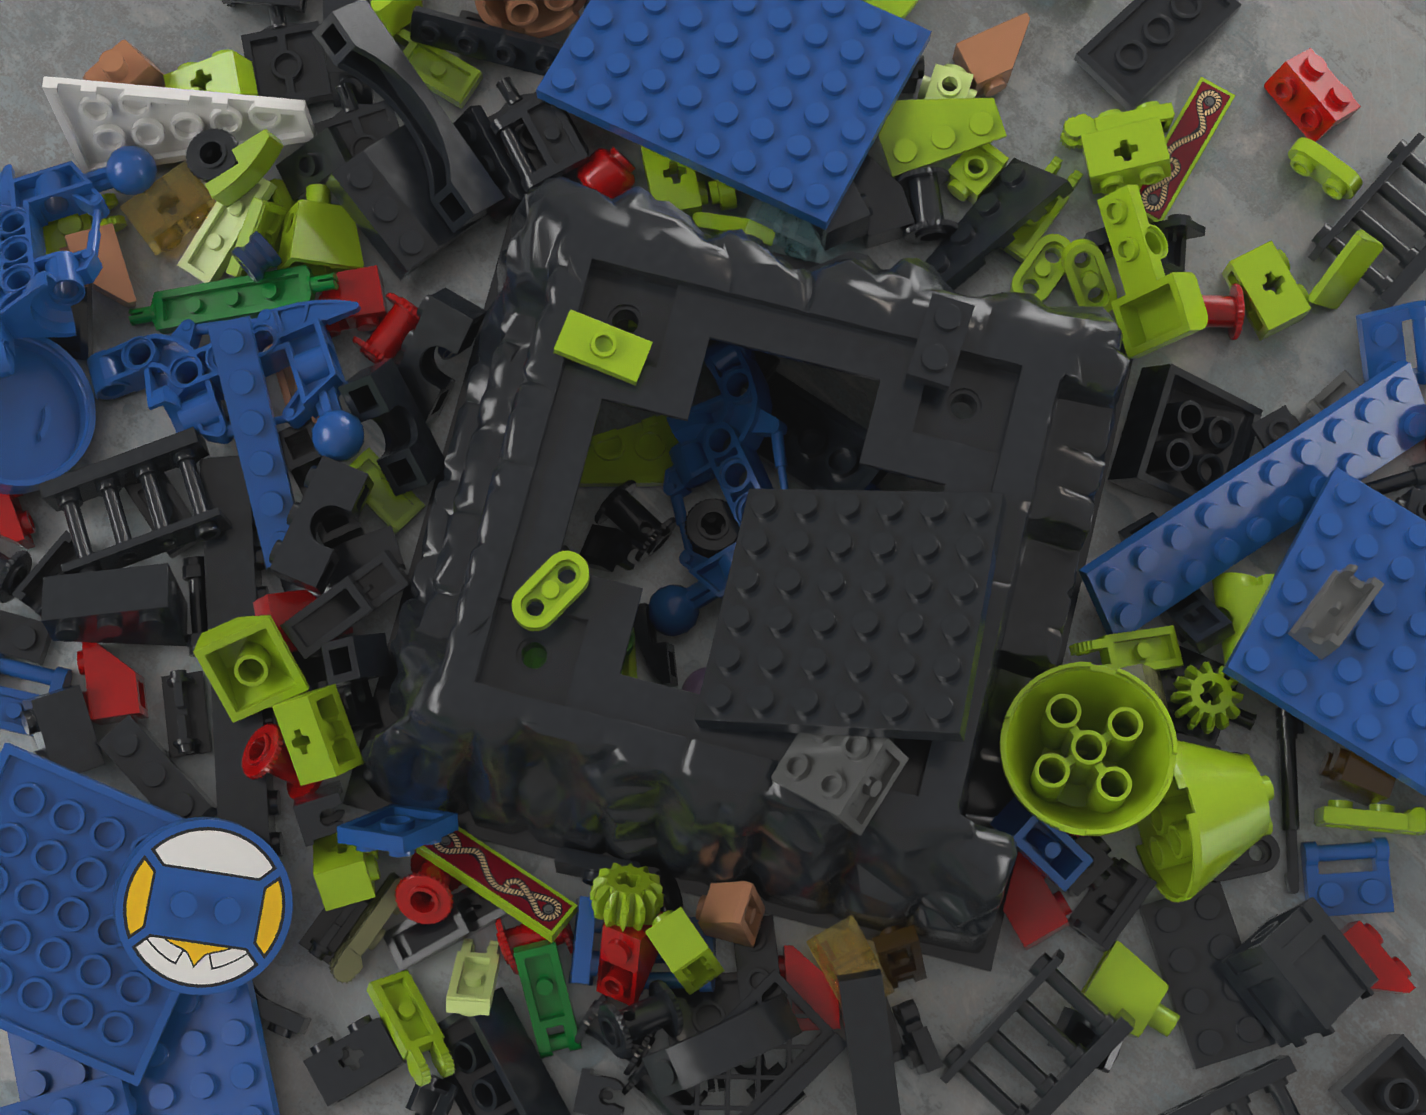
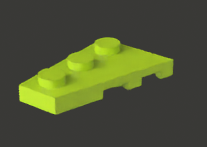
[878,98,1007,178]
[579,415,679,487]

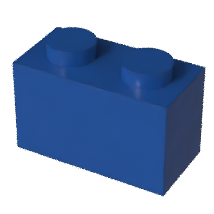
[990,796,1094,892]

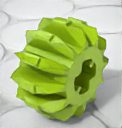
[1170,661,1244,734]
[590,862,664,932]

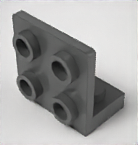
[771,733,909,836]

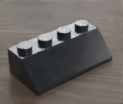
[429,987,571,1115]

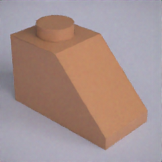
[952,12,1030,98]
[59,223,136,308]
[696,881,765,948]

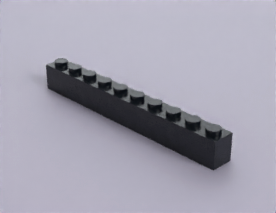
[199,455,284,857]

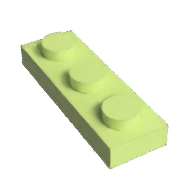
[177,178,277,283]

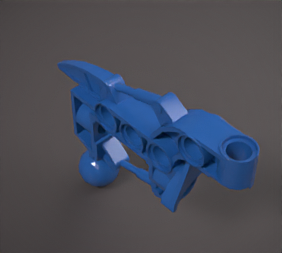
[0,146,158,380]
[86,300,364,462]
[647,341,789,636]

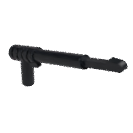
[1275,705,1304,894]

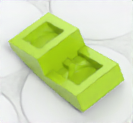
[205,129,283,207]

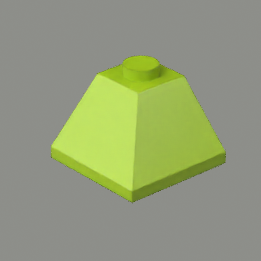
[193,615,310,723]

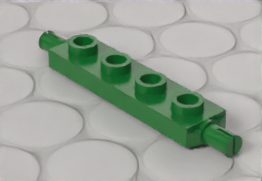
[128,265,339,335]

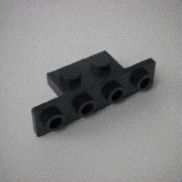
[410,6,563,76]

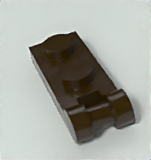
[872,925,927,991]

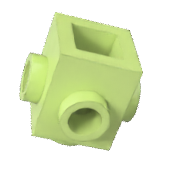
[917,63,977,99]

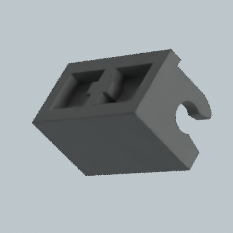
[1288,564,1384,660]

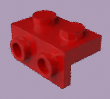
[1264,48,1361,142]

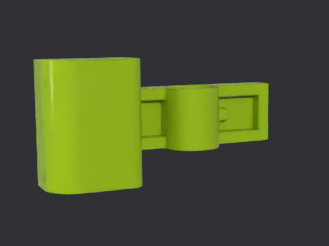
[1097,184,1208,359]

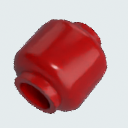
[577,146,636,199]

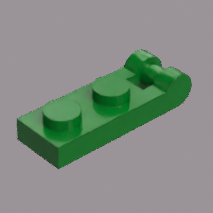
[513,940,582,1059]

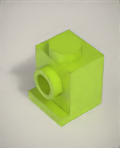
[946,143,1009,205]

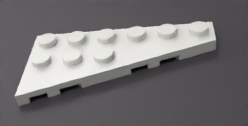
[42,76,316,174]

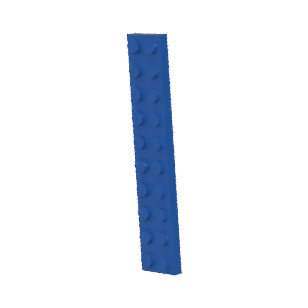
[1078,360,1426,643]

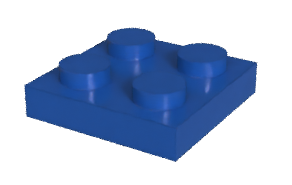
[337,803,459,857]

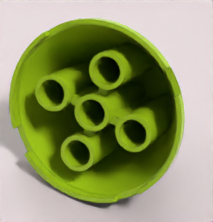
[1000,662,1178,836]
[1135,740,1274,902]

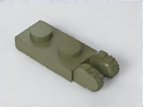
[328,872,403,984]

